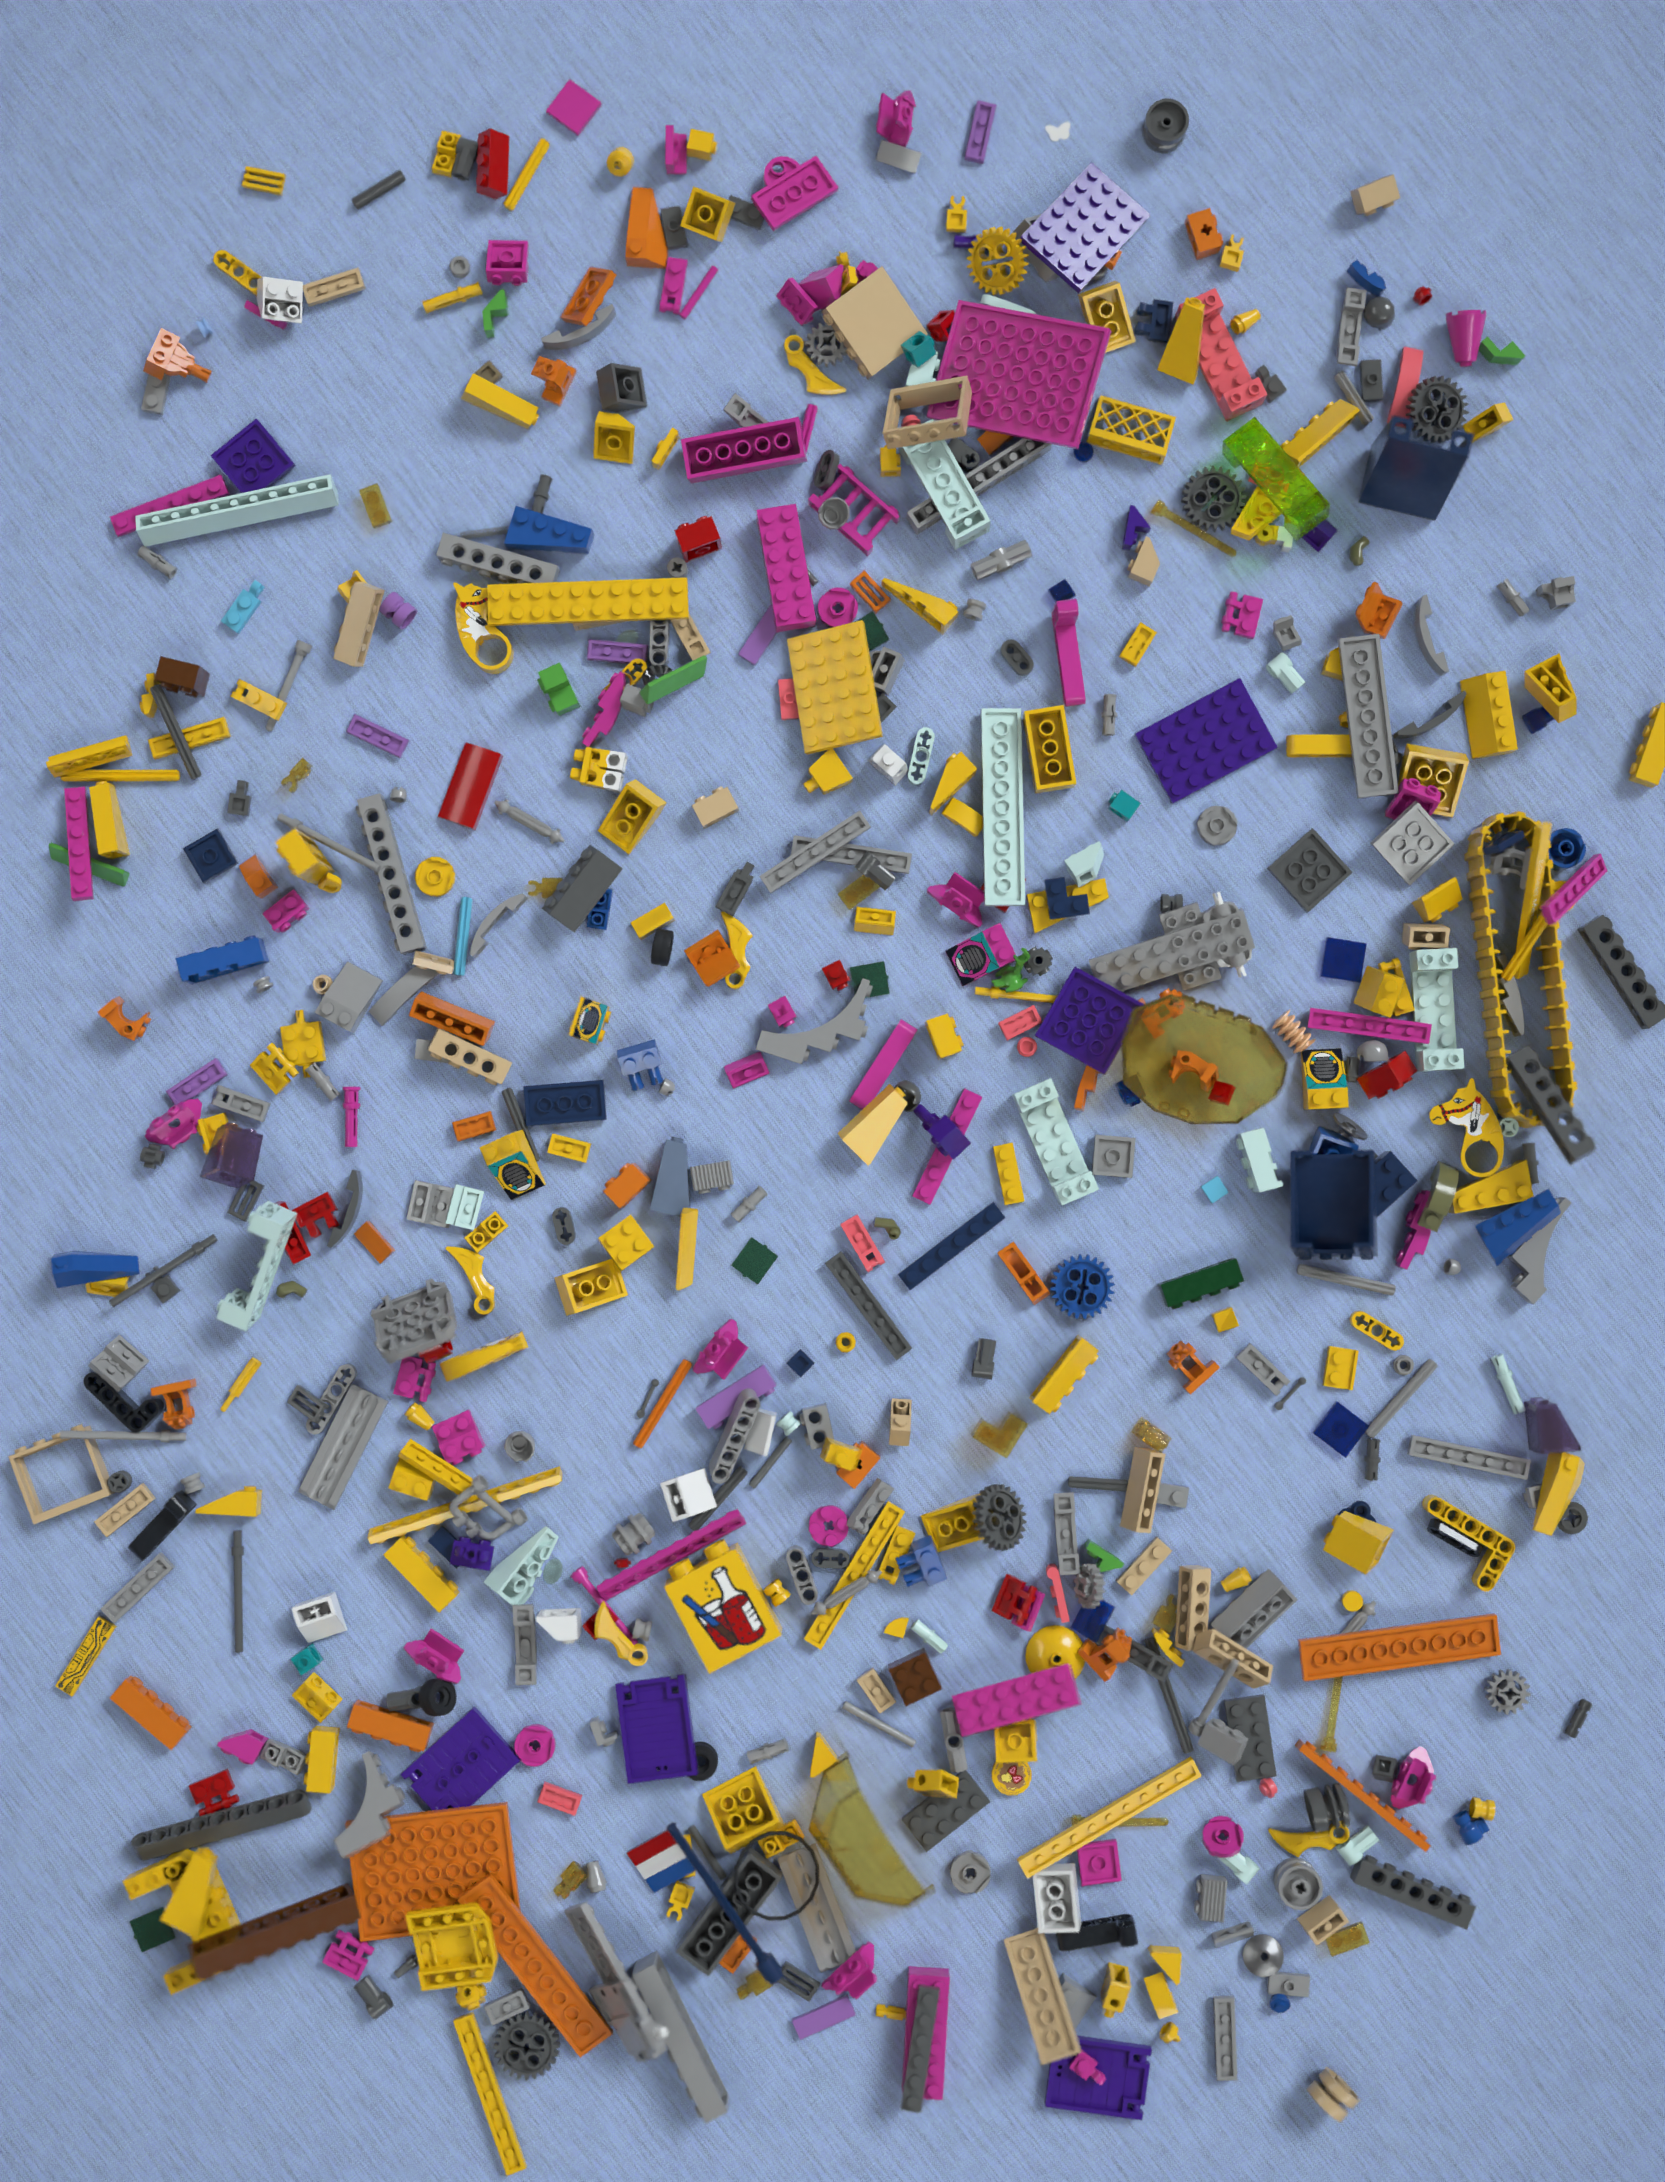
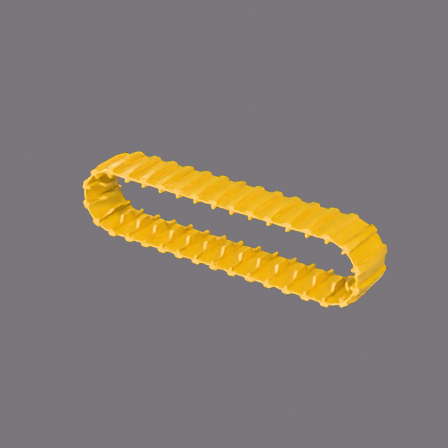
[1464,811,1577,1128]

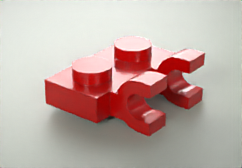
[292,1192,340,1238]

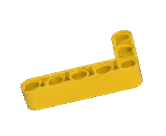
[1422,1495,1515,1591]

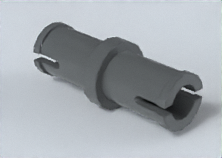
[531,475,552,514]
[1522,1143,1539,1184]
[1364,1438,1381,1481]

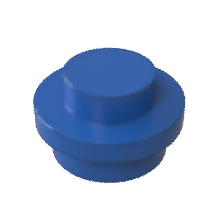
[1270,1994,1290,2013]

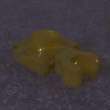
[528,878,563,899]
[1151,1594,1177,1633]

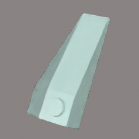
[484,1526,559,1606]

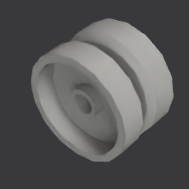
[1273,1857,1323,1910]

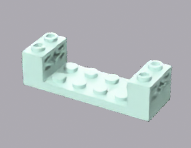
[898,419,991,550]
[1409,948,1464,1072]
[1012,1078,1099,1205]
[216,1201,297,1331]

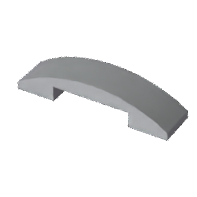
[1337,287,1367,367]
[541,304,616,350]
[723,393,768,427]
[1415,595,1449,676]
[470,894,528,958]
[368,966,439,1026]
[1053,1492,1080,1575]
[513,1604,537,1685]

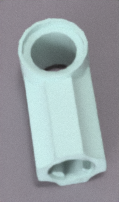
[1266,652,1305,694]
[1336,1825,1379,1865]
[1218,1853,1260,1884]

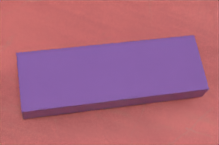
[964,100,997,164]
[738,605,777,666]
[587,639,648,665]
[346,714,409,759]
[166,1058,228,1105]
[792,1994,856,2040]

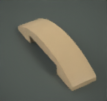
[670,614,711,661]

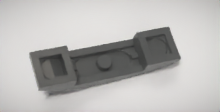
[1392,690,1467,739]
[327,1170,363,1247]
[1093,1624,1173,1683]

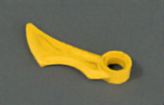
[784,335,846,395]
[721,912,753,990]
[445,1246,495,1315]
[595,1601,648,1666]
[1268,1822,1350,1858]

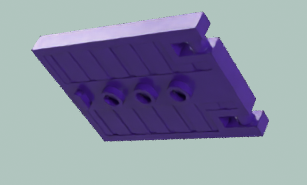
[615,1674,699,1784]
[400,1706,521,1810]
[1044,2035,1152,2121]

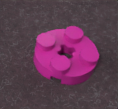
[818,588,858,628]
[809,1505,848,1547]
[514,1724,556,1767]
[1202,1816,1244,1858]

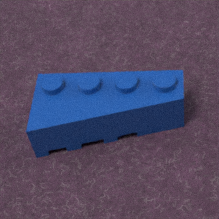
[504,506,594,554]
[175,936,269,984]
[1475,1189,1561,1266]

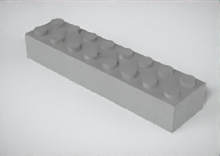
[631,1951,729,2123]

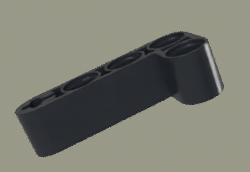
[83,1372,165,1432]
[128,1490,197,1562]
[1055,1914,1138,1951]

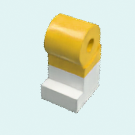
[1254,525,1294,552]

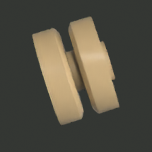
[1307,2067,1360,2123]

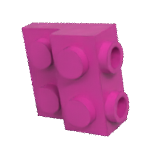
[486,240,529,286]
[1385,778,1441,820]
[432,1409,486,1465]

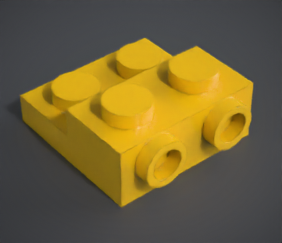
[994,1719,1038,1764]

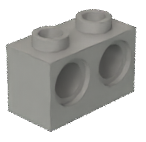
[800,1403,835,1450]

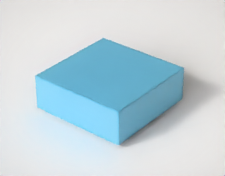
[1200,1176,1229,1203]

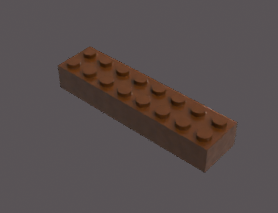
[187,1883,361,1981]

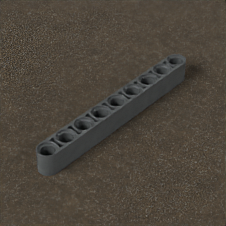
[131,1789,312,1860]

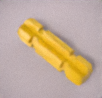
[875,2004,906,2021]

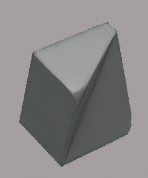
[1372,1755,1398,1783]

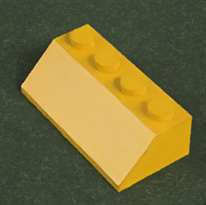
[1276,399,1360,474]
[1460,671,1518,759]
[1029,1335,1099,1414]

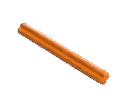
[633,1359,692,1448]

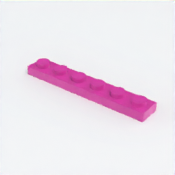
[110,475,230,537]
[64,787,94,901]
[1541,853,1607,925]
[1307,1008,1432,1044]
[912,1088,982,1205]

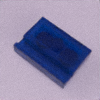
[1070,1600,1116,1643]

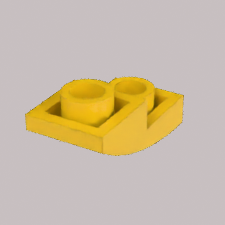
[432,130,462,178]
[140,673,160,718]
[941,797,983,837]
[464,1211,508,1253]
[1151,1628,1185,1668]
[758,1819,805,1859]
[1143,1972,1179,2019]

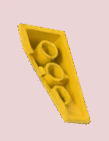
[881,578,959,635]
[1532,1451,1585,1536]

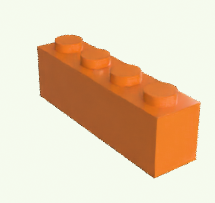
[409,991,495,1046]
[110,1675,192,1750]
[347,1700,434,1752]

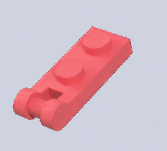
[840,1215,885,1273]
[1046,1563,1070,1623]

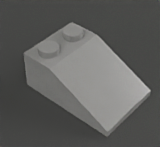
[315,961,383,1033]

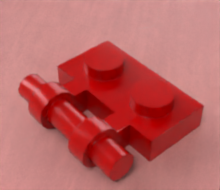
[991,1574,1038,1626]
[189,1768,239,1816]

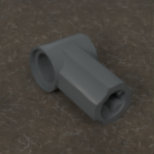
[452,137,478,181]
[854,851,896,890]
[972,1338,996,1380]
[386,1686,422,1711]
[354,1975,393,2020]

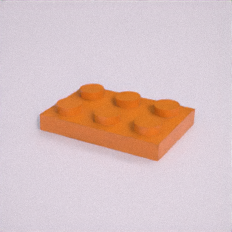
[560,267,616,326]

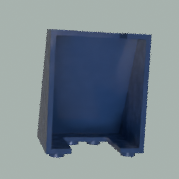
[1358,415,1474,521]
[1290,1150,1378,1260]

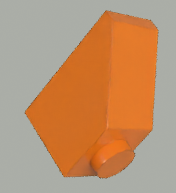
[239,855,278,899]

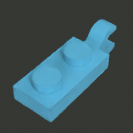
[221,580,265,634]

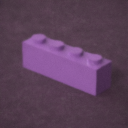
[695,1364,777,1429]

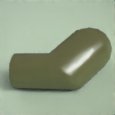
[1350,536,1370,566]
[874,1217,901,1240]
[276,1281,308,1298]

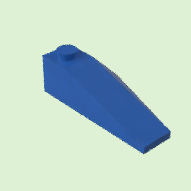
[51,1251,140,1288]

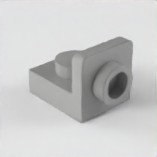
[589,1716,618,1747]

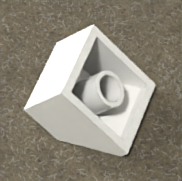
[744,1409,777,1456]
[536,1608,582,1644]

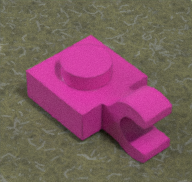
[1069,2049,1106,2086]

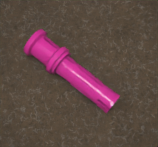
[342,1087,361,1147]

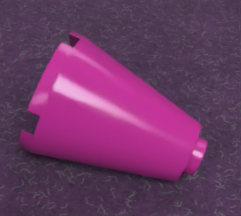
[1446,310,1486,367]

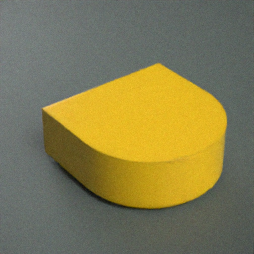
[317,872,342,893]

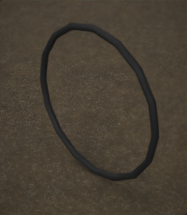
[734,1831,819,1921]

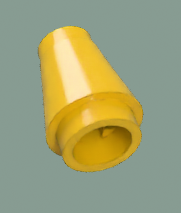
[1230,309,1261,335]
[404,1402,435,1431]
[1220,1566,1252,1592]

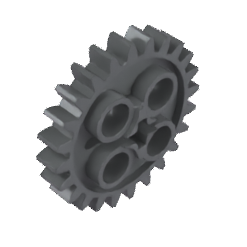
[1406,376,1469,443]
[1181,466,1247,532]
[972,1484,1027,1551]
[494,2011,560,2081]

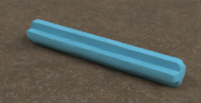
[453,897,472,976]

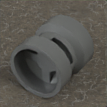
[1160,894,1183,913]

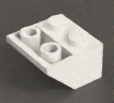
[257,277,303,324]
[660,1468,717,1522]
[291,1592,347,1643]

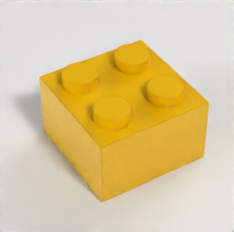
[680,186,735,242]
[598,1214,654,1271]

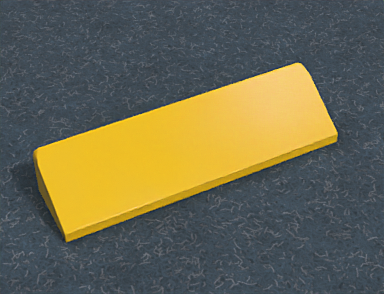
[675,1208,698,1290]

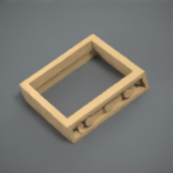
[883,376,972,449]
[8,1424,115,1524]

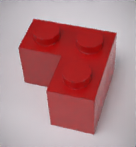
[1357,1051,1417,1099]

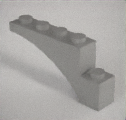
[1507,1197,1571,1304]

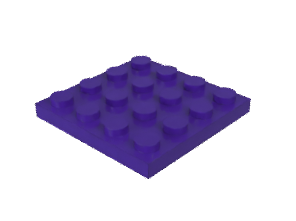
[1035,967,1145,1075]

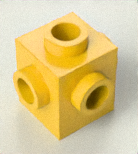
[455,1983,487,2011]

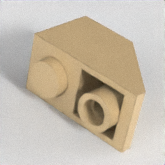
[1127,536,1160,587]
[889,1398,912,1446]

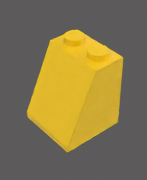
[1323,1511,1394,1575]

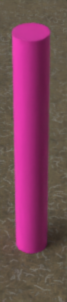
[679,265,718,319]

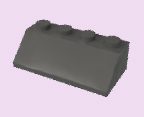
[542,845,623,933]

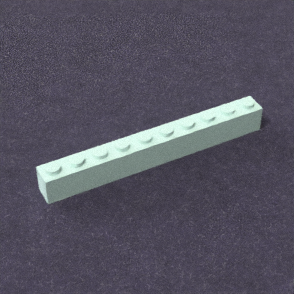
[135,474,339,547]

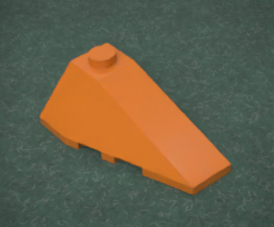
[625,187,668,269]

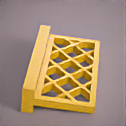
[1086,395,1176,465]

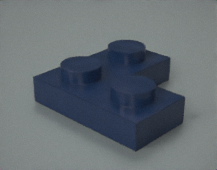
[1044,877,1090,920]

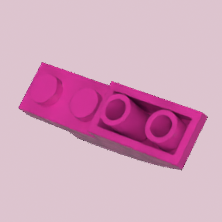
[582,671,626,747]
[1395,1190,1431,1270]

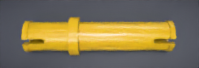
[422,282,483,313]

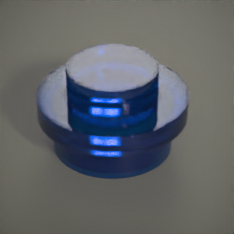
[1074,442,1094,462]

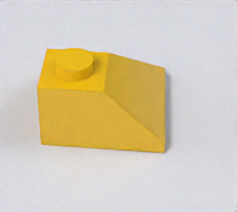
[593,411,635,464]

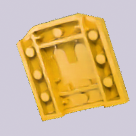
[406,1902,498,1991]

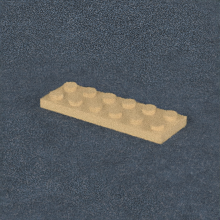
[1003,1928,1081,2065]

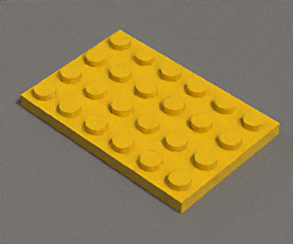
[787,620,883,755]

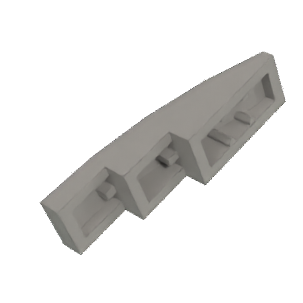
[1495,954,1525,1037]

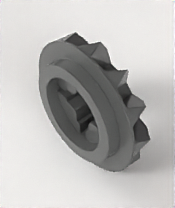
[642,664,673,685]
[1558,1502,1588,1534]

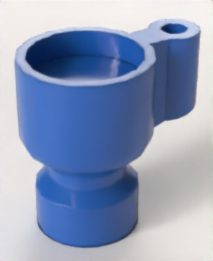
[1453,1810,1490,1845]

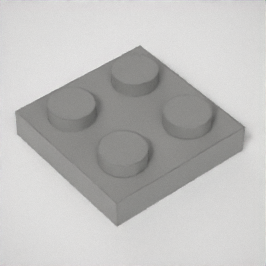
[1092,1135,1136,1178]

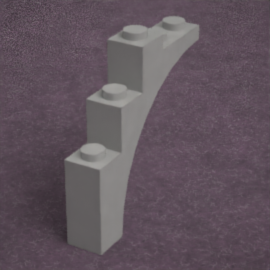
[756,978,873,1064]

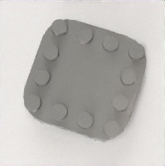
[371,1279,457,1363]

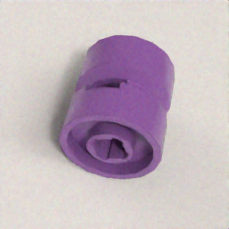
[379,592,417,630]

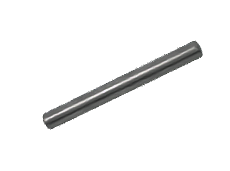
[1144,1637,1193,1754]

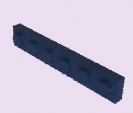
[898,1202,1005,1290]

